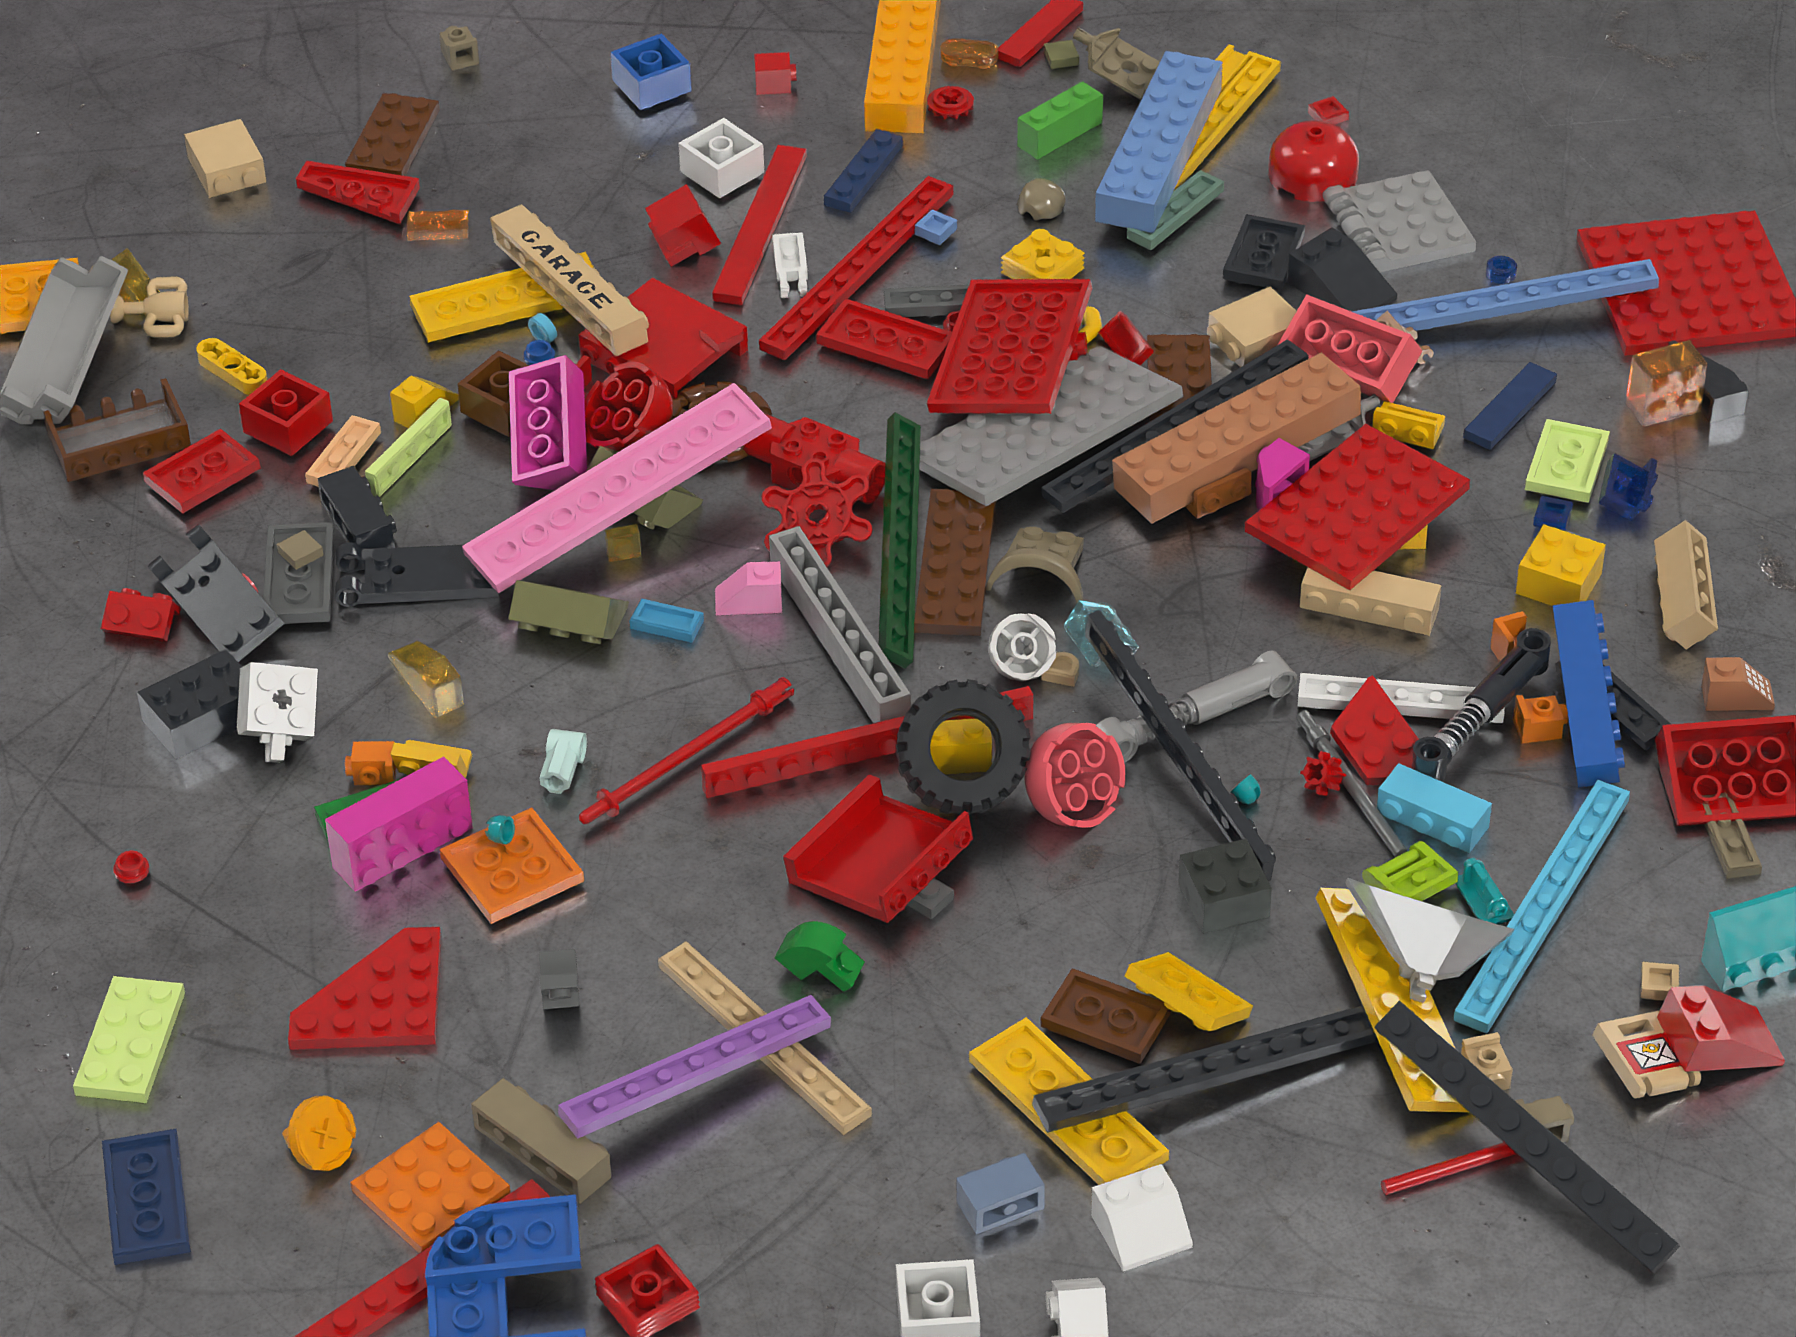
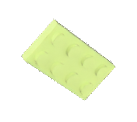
[73,976,185,1103]

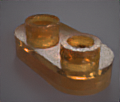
[940,38,998,69]

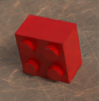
[239,369,333,456]

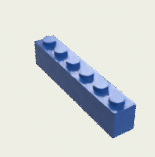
[1553,600,1625,788]

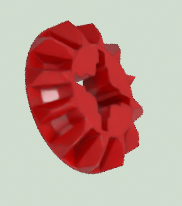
[927,86,974,120]

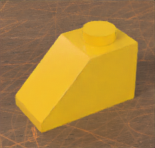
[390,375,459,428]

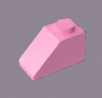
[715,561,782,615]

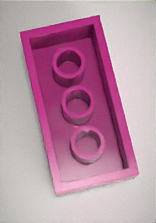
[325,756,473,892]

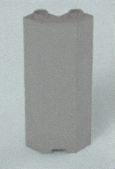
[0,256,128,424]

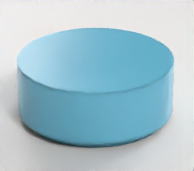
[528,313,558,343]

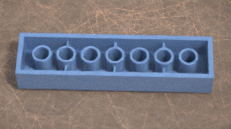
[1095,51,1222,233]

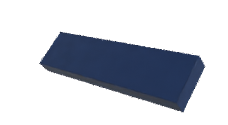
[1463,362,1557,450]

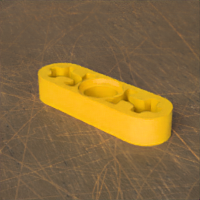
[196,338,267,395]

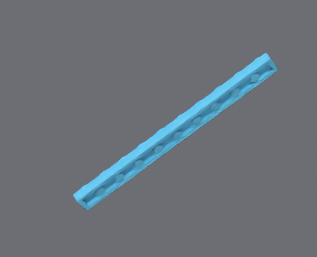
[1453,780,1630,1034]

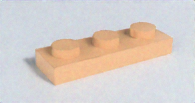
[305,415,381,487]

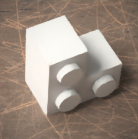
[1046,1278,1108,1337]

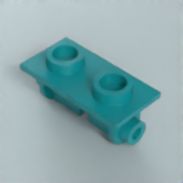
[1455,858,1514,924]

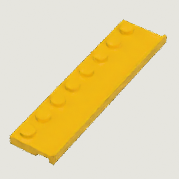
[1174,44,1281,191]

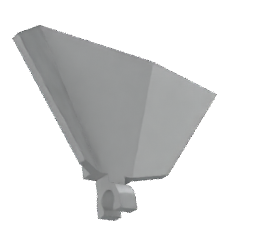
[1344,877,1514,1003]

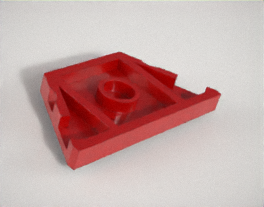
[1330,675,1419,785]

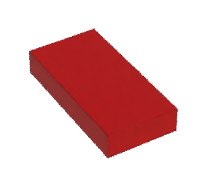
[1098,311,1155,365]

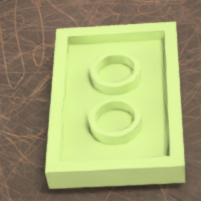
[1525,419,1610,503]

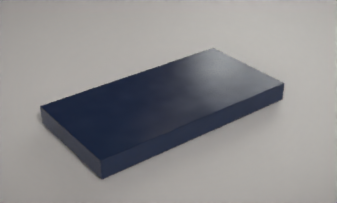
[102,1129,191,1265]

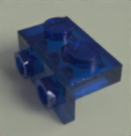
[1598,453,1658,521]

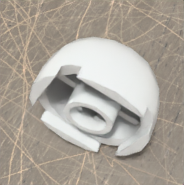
[988,613,1056,681]

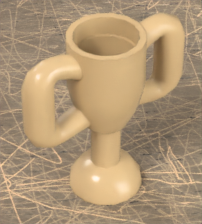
[110,277,189,338]

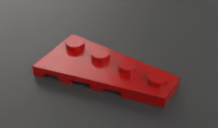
[296,161,420,224]

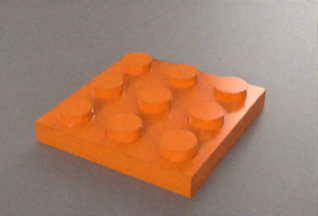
[440,808,584,924]
[350,1122,511,1253]

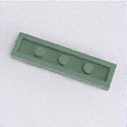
[1127,170,1224,250]

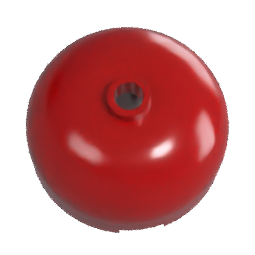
[1268,120,1359,202]
[584,362,673,452]

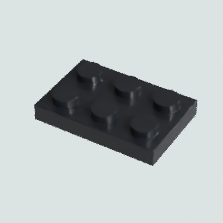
[1223,214,1305,290]

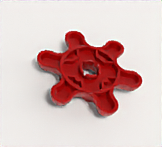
[761,458,873,568]

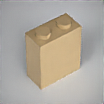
[184,119,266,198]
[1207,287,1297,368]

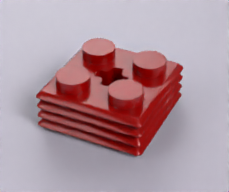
[595,1244,700,1337]

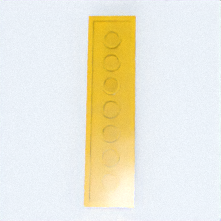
[1316,888,1468,1112]

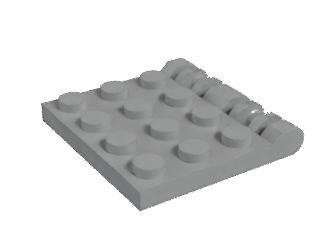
[1323,170,1476,272]

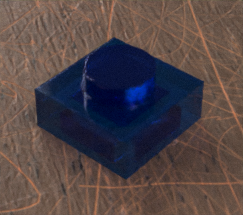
[1533,496,1574,531]

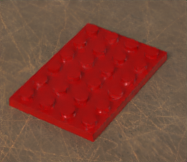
[927,279,1093,414]
[1245,423,1470,590]

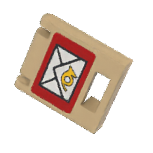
[1592,1011,1701,1099]

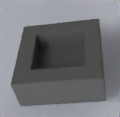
[907,878,954,920]

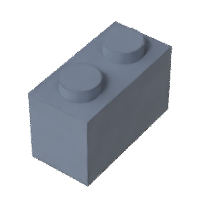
[956,1153,1045,1234]

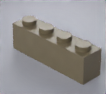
[471,1078,611,1204]

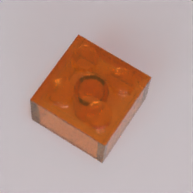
[1626,340,1708,427]

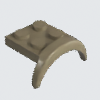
[986,527,1084,605]

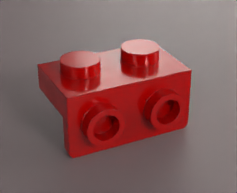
[100,588,181,642]

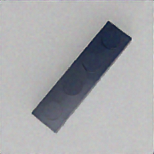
[824,129,903,213]

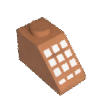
[1701,657,1775,711]

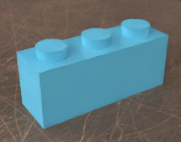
[1377,763,1492,853]

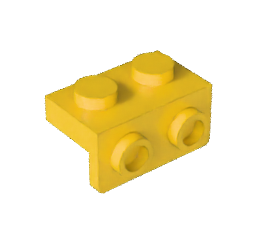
[1372,401,1445,449]
[390,740,472,778]

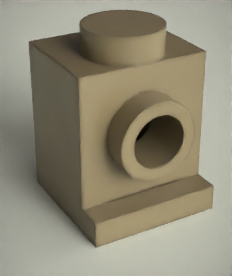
[439,26,479,71]
[1515,1096,1574,1143]

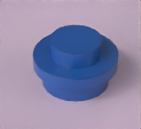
[524,340,555,365]

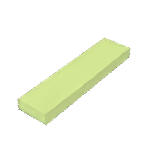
[365,398,452,497]

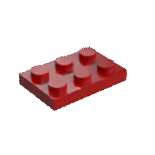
[143,428,261,514]

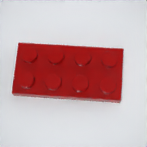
[816,298,952,380]

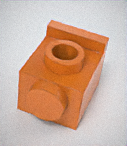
[1513,695,1568,744]
[345,741,397,785]

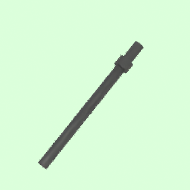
[1296,710,1407,857]

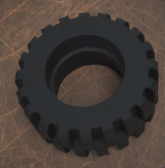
[896,679,1031,815]

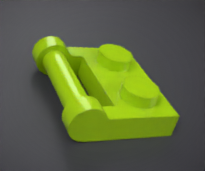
[1362,841,1458,901]

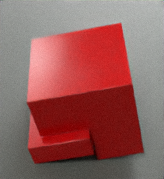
[645,184,721,267]

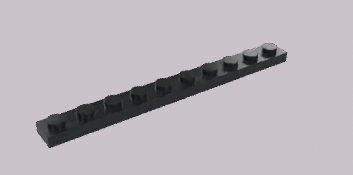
[1042,339,1309,513]
[1085,610,1276,881]
[1374,1000,1680,1274]
[1032,1005,1378,1133]

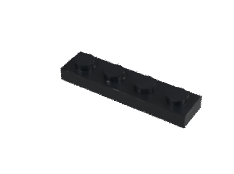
[1555,660,1671,751]

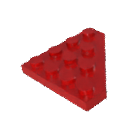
[288,927,441,1050]

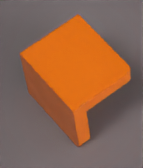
[1490,611,1527,662]

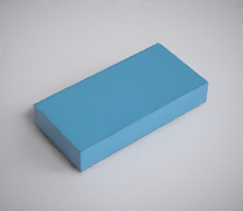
[629,599,704,643]

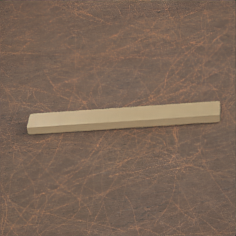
[658,941,872,1135]

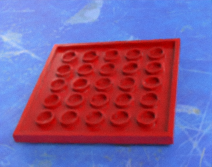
[1576,210,1796,356]

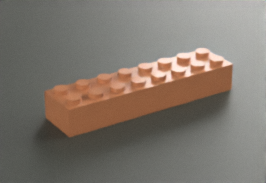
[1112,352,1361,524]

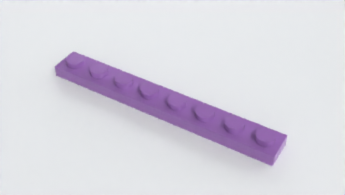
[558,995,831,1139]

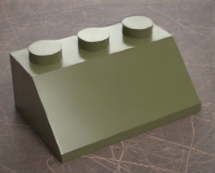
[587,446,703,529]
[509,580,629,644]

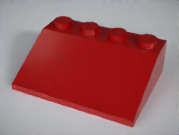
[1655,715,1796,826]

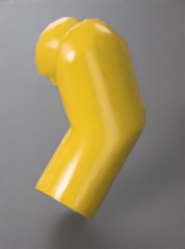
[1078,306,1103,344]

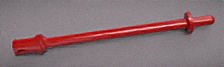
[578,677,794,824]

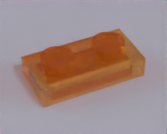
[407,210,469,241]

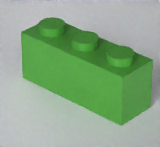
[1017,81,1103,160]

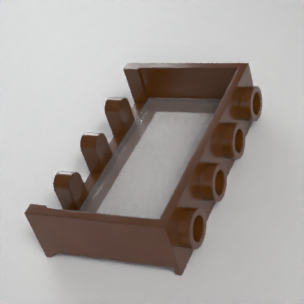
[43,378,191,482]

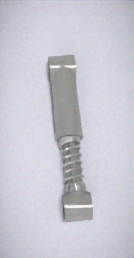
[1096,651,1298,763]

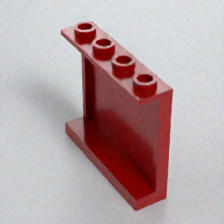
[579,278,748,399]
[783,774,973,923]

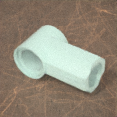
[540,729,587,794]

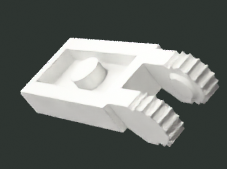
[772,232,808,298]

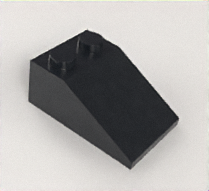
[1287,227,1397,312]

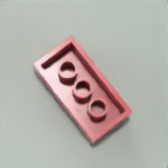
[1278,294,1422,403]

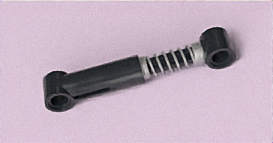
[1412,628,1551,782]

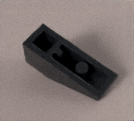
[1665,340,1749,423]

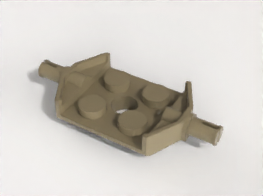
[1073,27,1160,100]

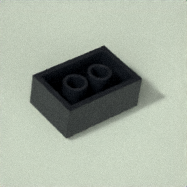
[137,649,242,759]

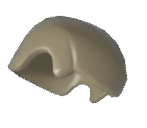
[1017,178,1066,221]

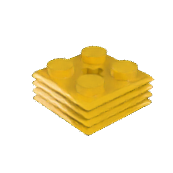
[1001,229,1085,279]

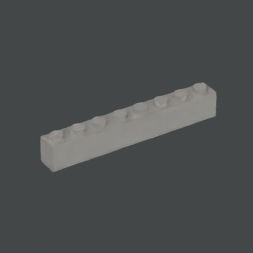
[769,526,911,723]

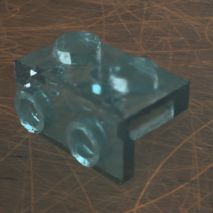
[1064,600,1139,668]

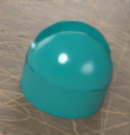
[1230,774,1261,805]
[485,815,515,844]

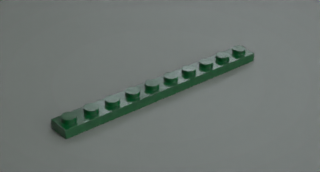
[878,412,921,669]

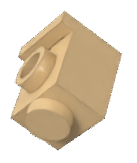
[1461,1032,1512,1090]

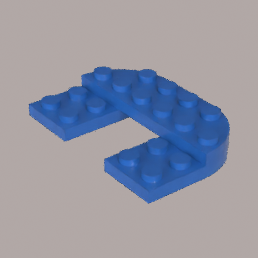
[425,1194,586,1337]

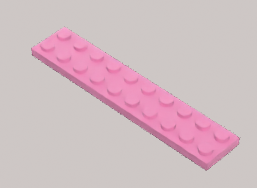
[462,383,772,594]

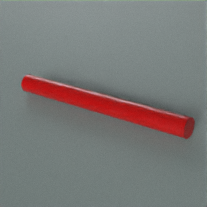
[1381,1143,1516,1195]

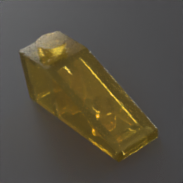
[388,641,464,718]

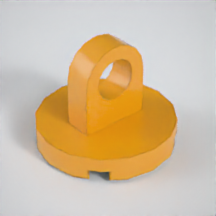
[282,1096,356,1171]

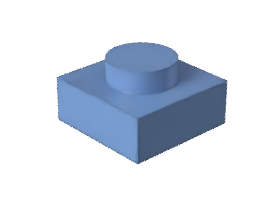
[915,209,957,245]

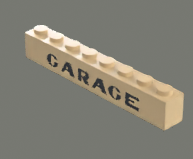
[490,204,649,356]

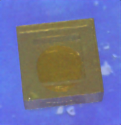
[605,524,641,562]

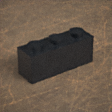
[317,466,397,549]

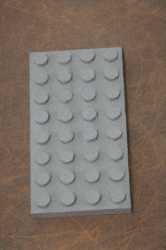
[919,346,1183,506]

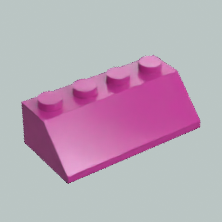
[509,355,587,490]

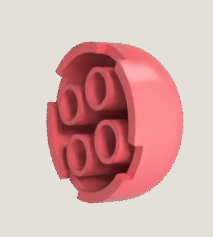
[1024,723,1125,828]

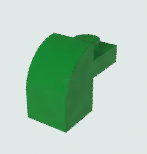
[774,921,865,992]

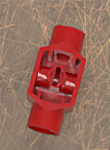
[744,413,886,504]

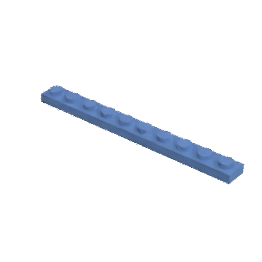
[1352,259,1659,331]

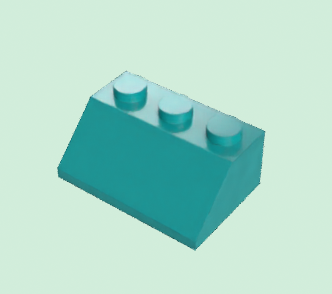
[1701,886,1796,991]

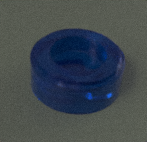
[1486,256,1517,284]

